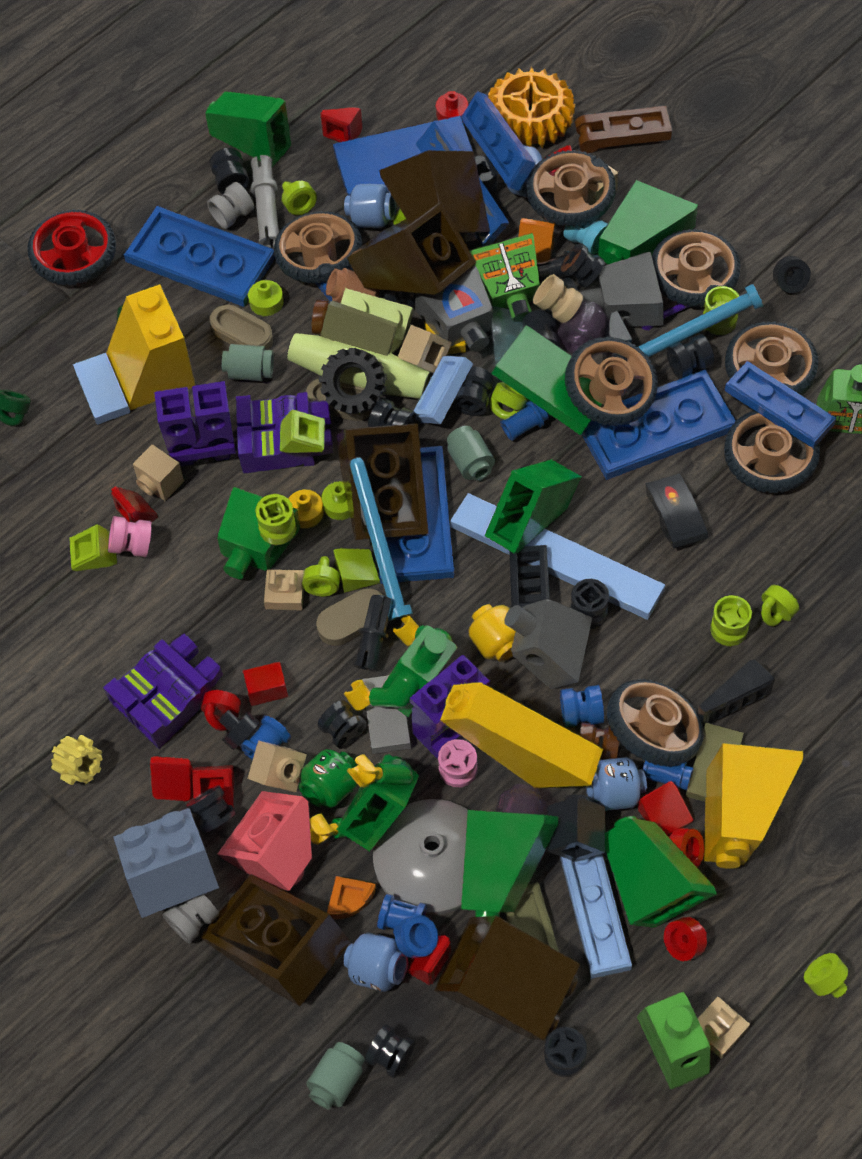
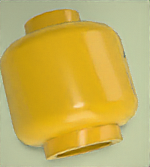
[469,604,516,662]

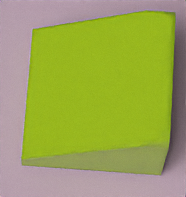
[280,409,325,453]
[69,524,117,571]
[333,548,380,593]

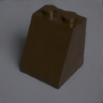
[379,150,490,245]
[347,202,476,294]
[434,916,580,1040]

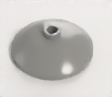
[373,799,468,915]

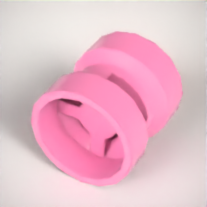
[108,516,151,557]

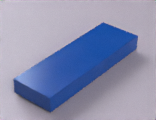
[725,361,836,449]

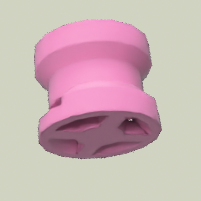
[438,739,477,788]

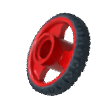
[27,209,116,286]

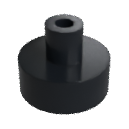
[773,256,811,293]
[218,709,259,750]

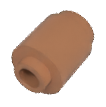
[326,268,380,303]

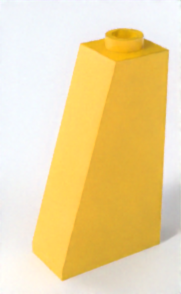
[440,682,603,788]

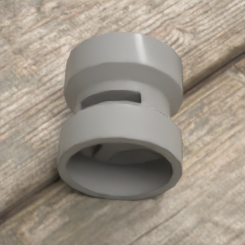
[207,182,254,229]
[162,894,220,944]

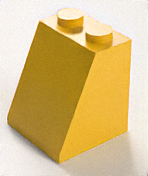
[106,284,195,410]
[704,743,803,869]

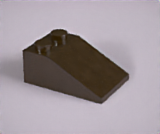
[337,424,429,540]
[200,874,351,1006]

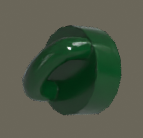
[0,390,31,426]

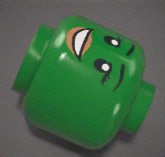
[299,749,357,808]

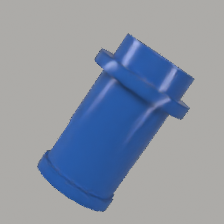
[500,401,548,441]
[643,760,694,790]

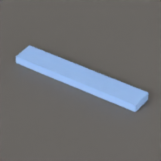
[450,493,665,620]

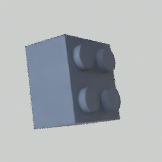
[113,808,219,918]

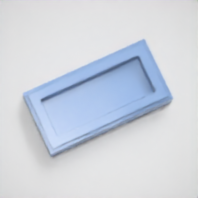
[73,353,130,425]
[414,356,473,424]

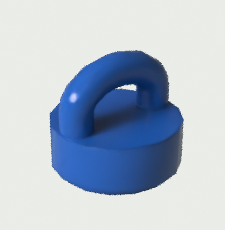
[393,915,438,958]

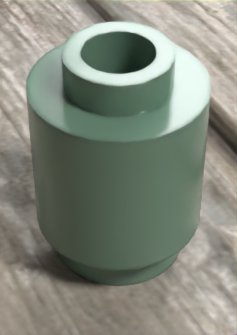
[222,344,274,381]
[447,426,495,481]
[306,1042,365,1109]

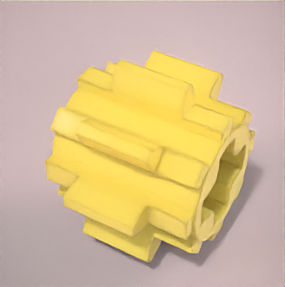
[51,735,102,785]

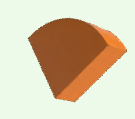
[327,876,376,919]

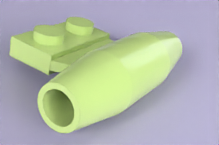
[288,288,430,399]

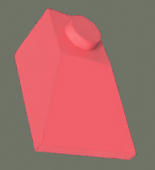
[217,791,312,891]

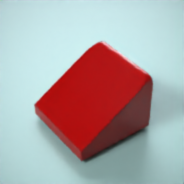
[320,107,362,142]
[111,486,158,523]
[243,662,288,706]
[150,756,193,801]
[192,765,234,807]
[638,781,693,837]
[407,935,451,986]

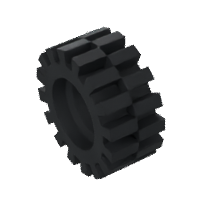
[319,348,387,414]

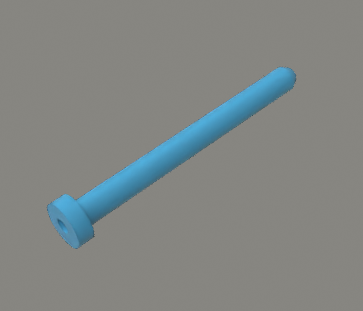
[637,284,763,357]
[350,458,413,621]

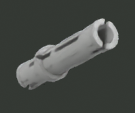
[251,155,279,248]

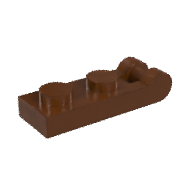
[575,106,672,153]

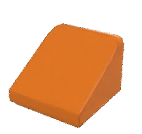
[518,218,555,263]

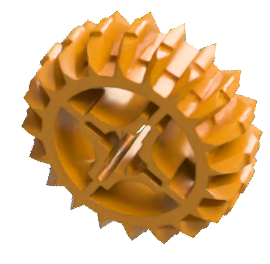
[488,67,575,148]

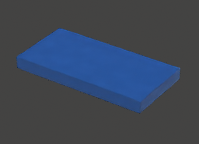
[333,116,472,195]
[124,206,275,307]
[581,370,735,480]
[379,446,454,584]

